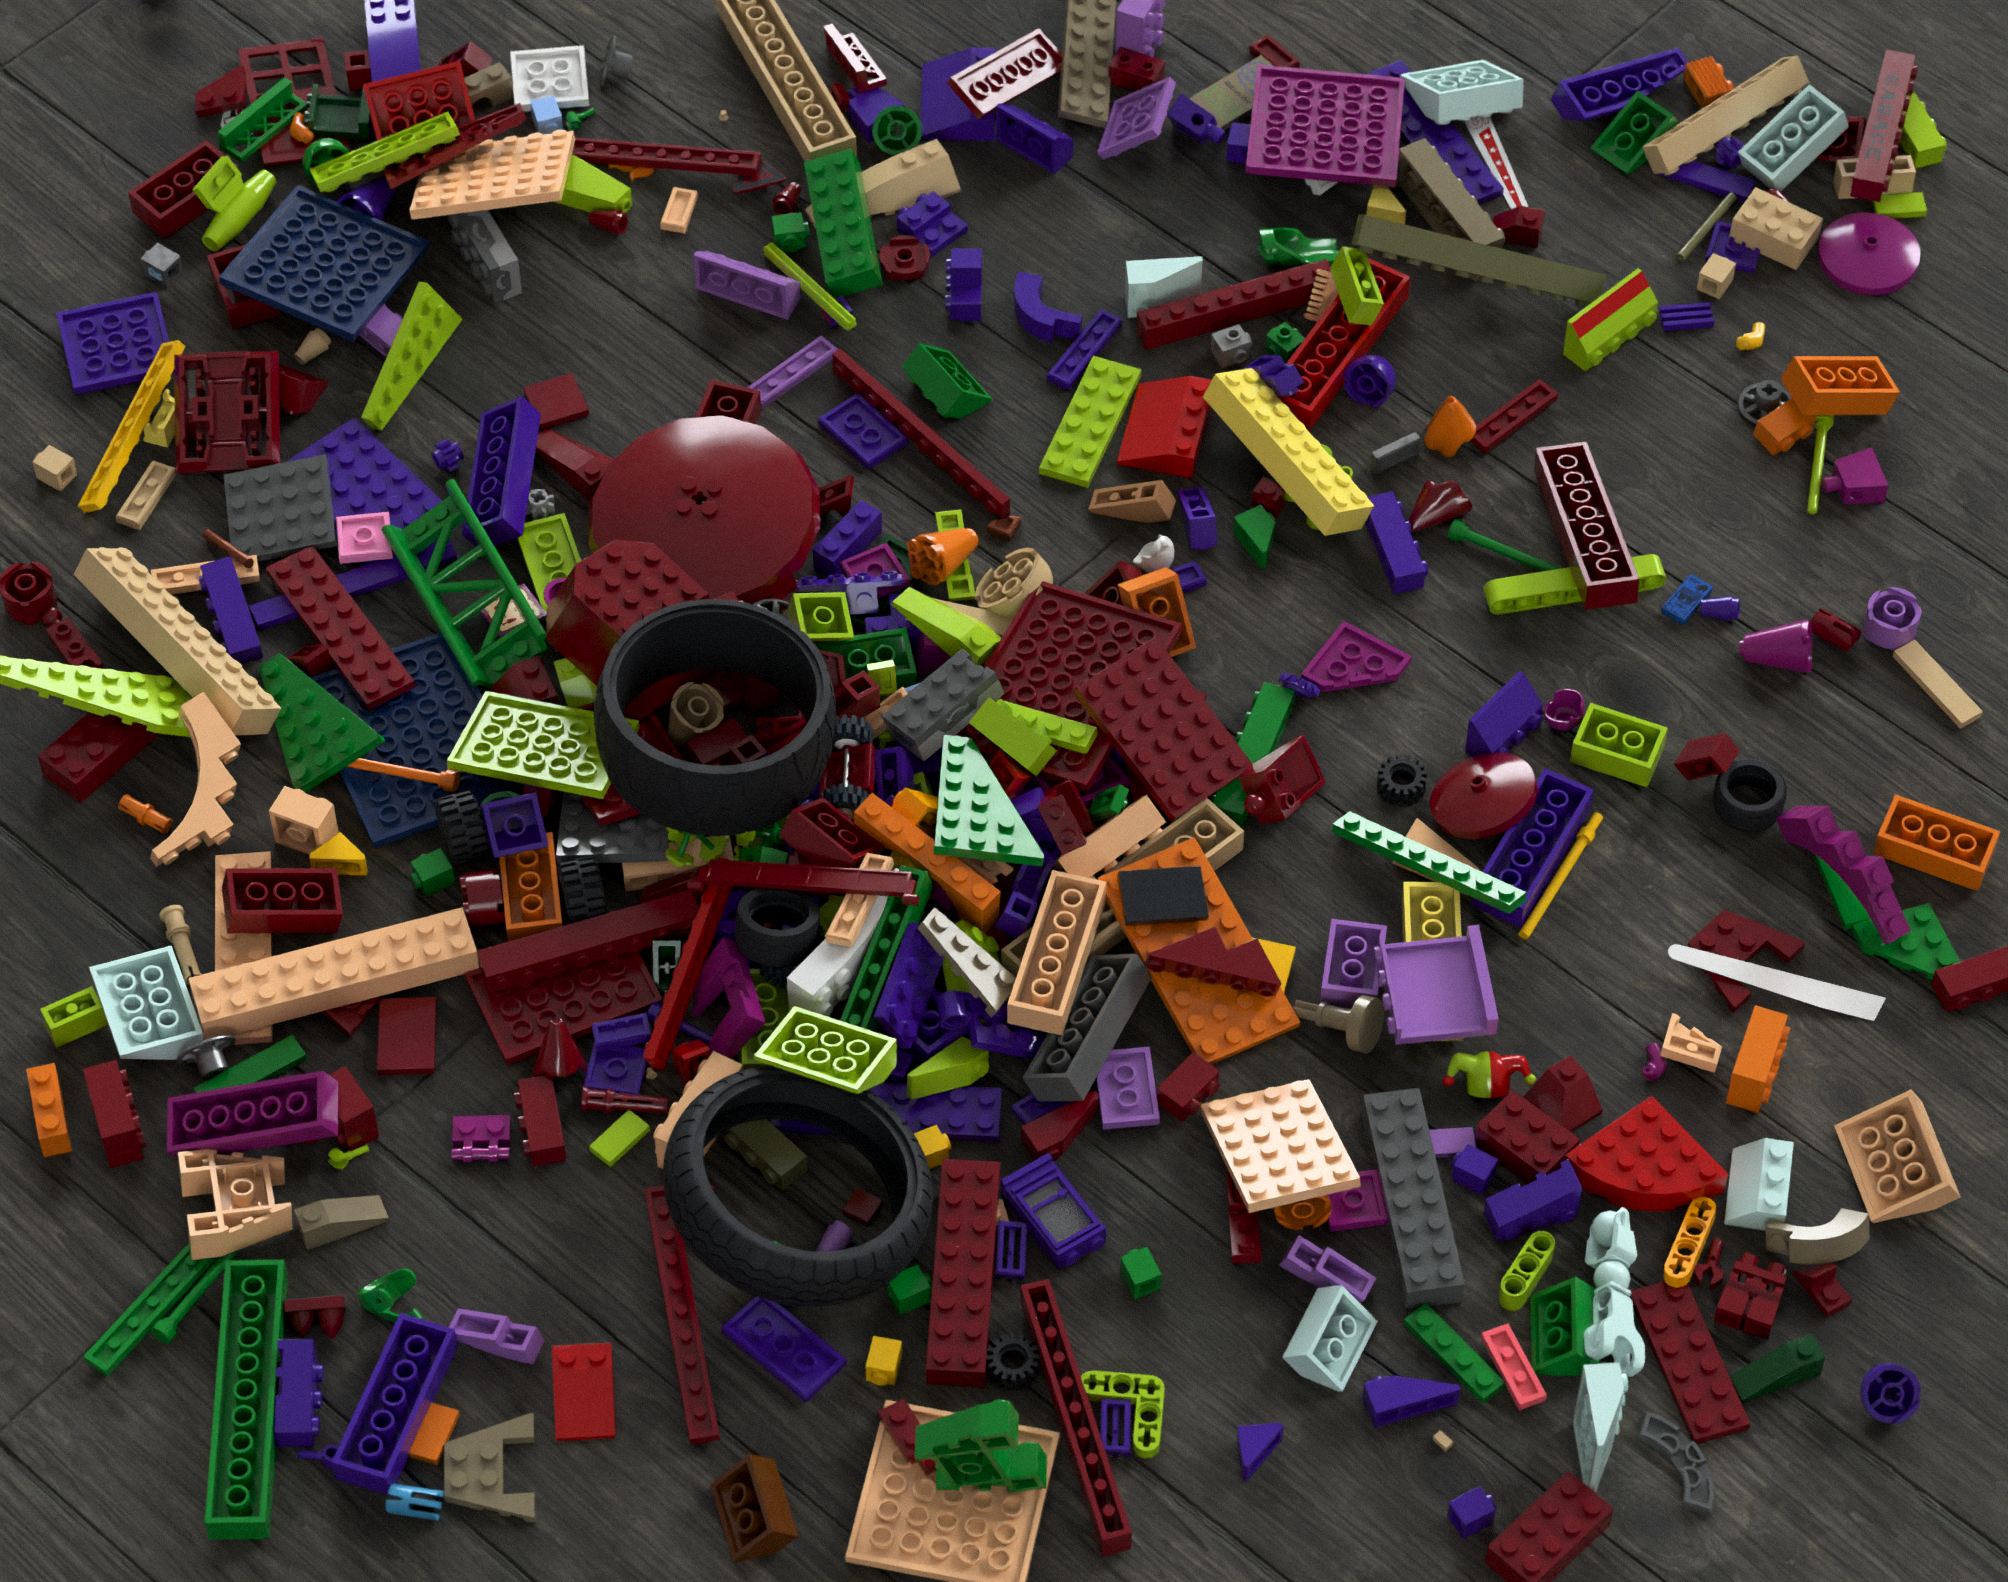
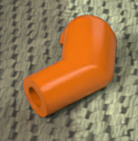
[290,113,314,144]

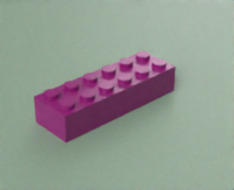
[167,1071,338,1159]

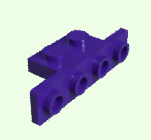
[796,571,903,615]

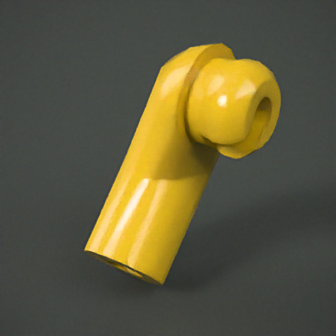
[1736,322,1765,350]

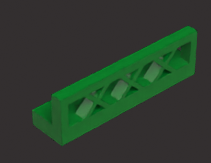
[218,77,308,163]

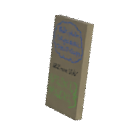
[1190,55,1273,131]

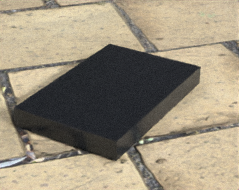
[1117,866,1209,926]

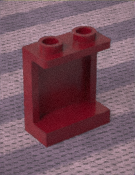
[1037,779,1096,855]

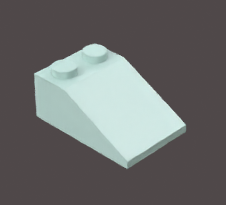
[1125,256,1203,318]

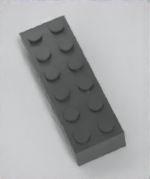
[1023,954,1151,1102]

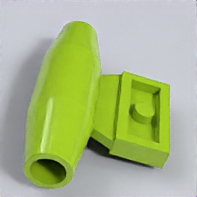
[192,156,276,252]

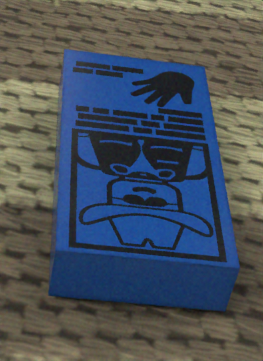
[1661,574,1713,626]

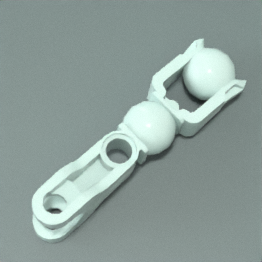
[1584,1207,1645,1377]

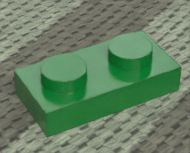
[1088,784,1129,823]

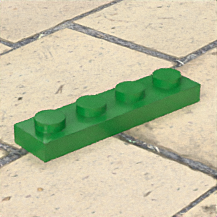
[1403,1303,1505,1404]

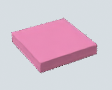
[336,512,393,564]

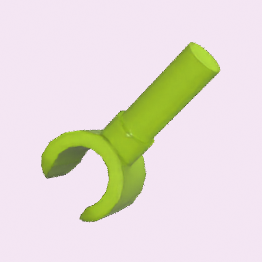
[328,1145,369,1170]

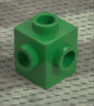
[1265,322,1305,364]

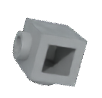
[1211,324,1252,368]

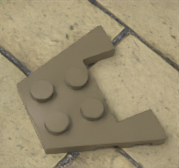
[444,1413,535,1522]

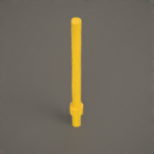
[1519,812,1603,939]

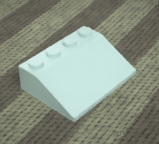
[1400,60,1523,125]
[89,945,204,1060]
[1573,1362,1628,1493]

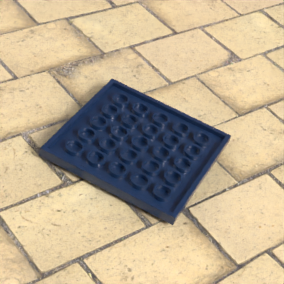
[219,185,430,342]

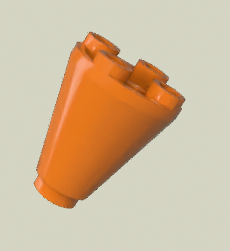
[907,528,979,585]

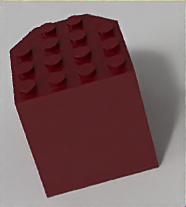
[545,539,715,721]

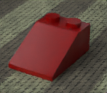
[552,1343,616,1441]

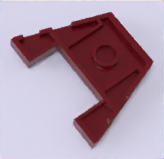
[1687,909,1805,1013]

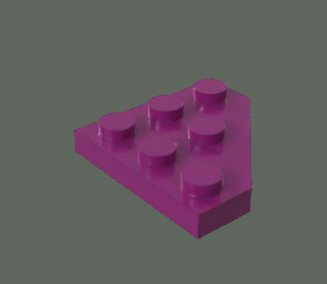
[1301,621,1412,692]

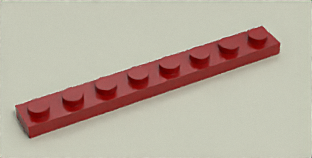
[643,857,733,1071]

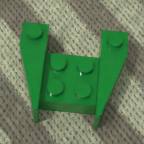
[915,1400,1047,1492]

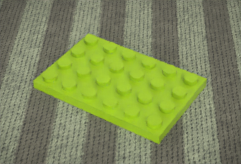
[447,691,639,799]

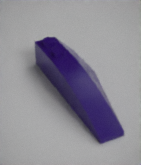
[1550,48,1688,121]

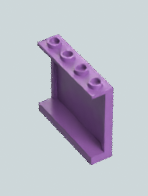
[1373,925,1499,1045]

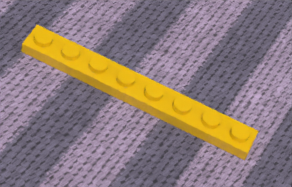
[78,340,186,512]

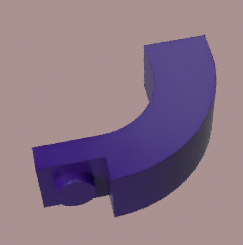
[1014,272,1082,342]

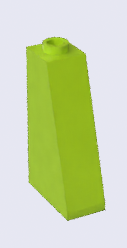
[552,154,632,213]

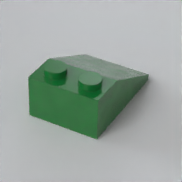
[1590,91,1679,175]

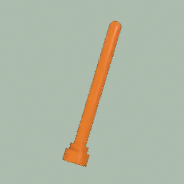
[346,758,460,793]

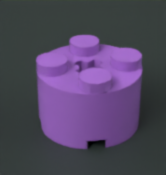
[1863,587,1922,651]

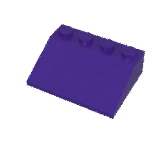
[921,48,996,141]

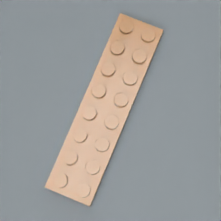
[215,851,273,1045]

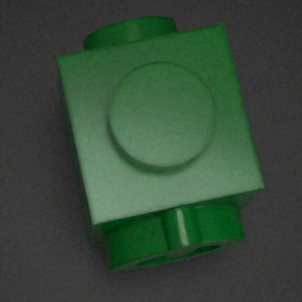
[772,212,810,253]

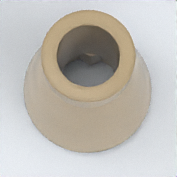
[294,328,331,365]

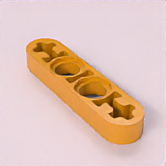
[1663,1197,1716,1288]

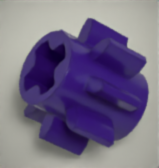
[1715,137,1745,168]
[431,439,464,472]

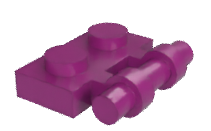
[452,1115,511,1163]

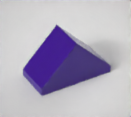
[1236,1422,1284,1481]

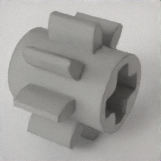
[526,489,555,521]

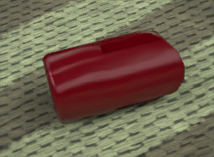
[1810,608,1862,651]

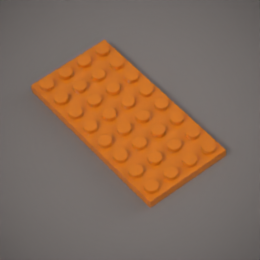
[1097,837,1301,1065]

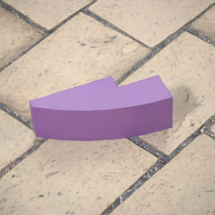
[1279,1235,1376,1302]
[449,1309,545,1364]

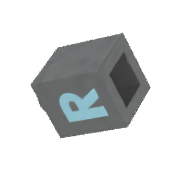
[141,243,184,288]

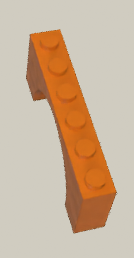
[854,793,1001,933]

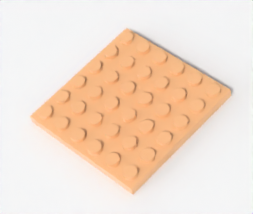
[410,130,575,219]
[846,1400,1060,1582]

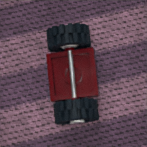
[819,715,876,822]

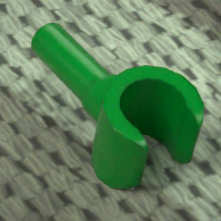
[565,108,596,131]

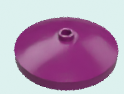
[1818,213,1920,295]

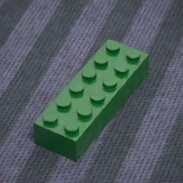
[804,148,883,298]

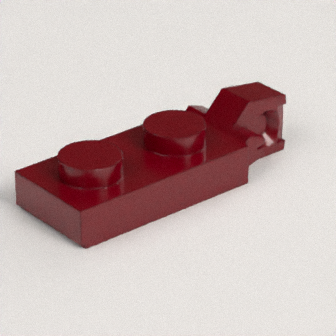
[878,1398,937,1476]

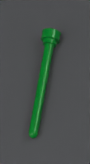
[1447,519,1562,572]
[151,1249,240,1344]

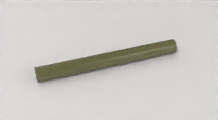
[1676,193,1737,262]

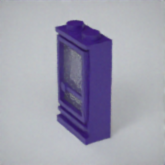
[1000,1153,1106,1270]

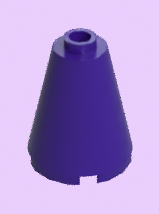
[336,177,395,221]

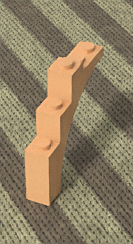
[150,692,241,867]

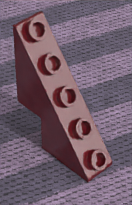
[1144,927,1282,997]

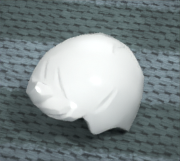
[1133,535,1175,573]

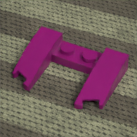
[692,937,766,1059]

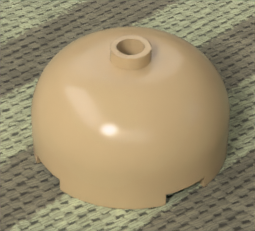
[974,548,1053,619]

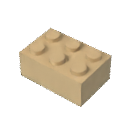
[1729,187,1823,270]

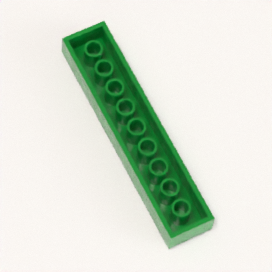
[205,1260,288,1540]

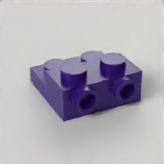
[897,191,968,258]

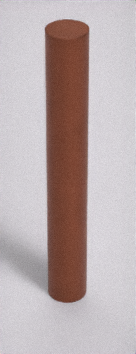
[203,529,254,568]

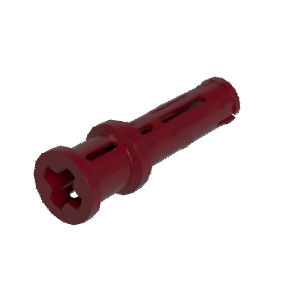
[581,1086,669,1115]

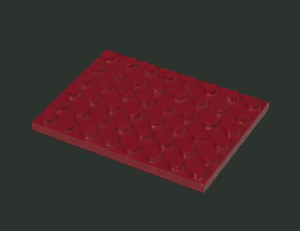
[955,581,1183,791]

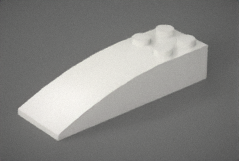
[787,868,899,1017]

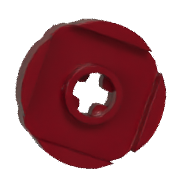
[879,235,930,280]

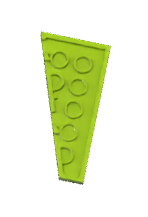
[361,282,462,431]

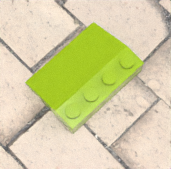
[754,1006,897,1094]

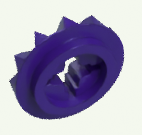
[1278,673,1320,699]

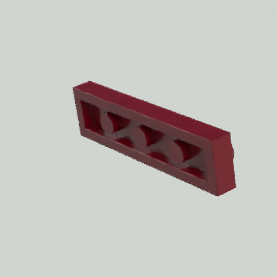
[1470,379,1558,453]

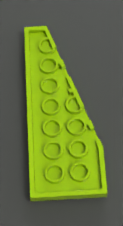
[0,656,193,737]

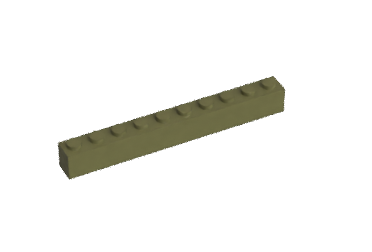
[1351,215,1606,307]

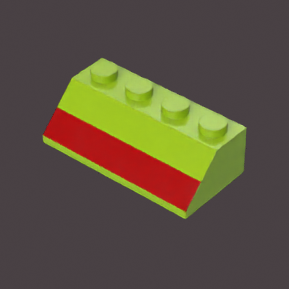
[1563,268,1658,371]

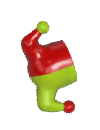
[1442,1051,1536,1098]

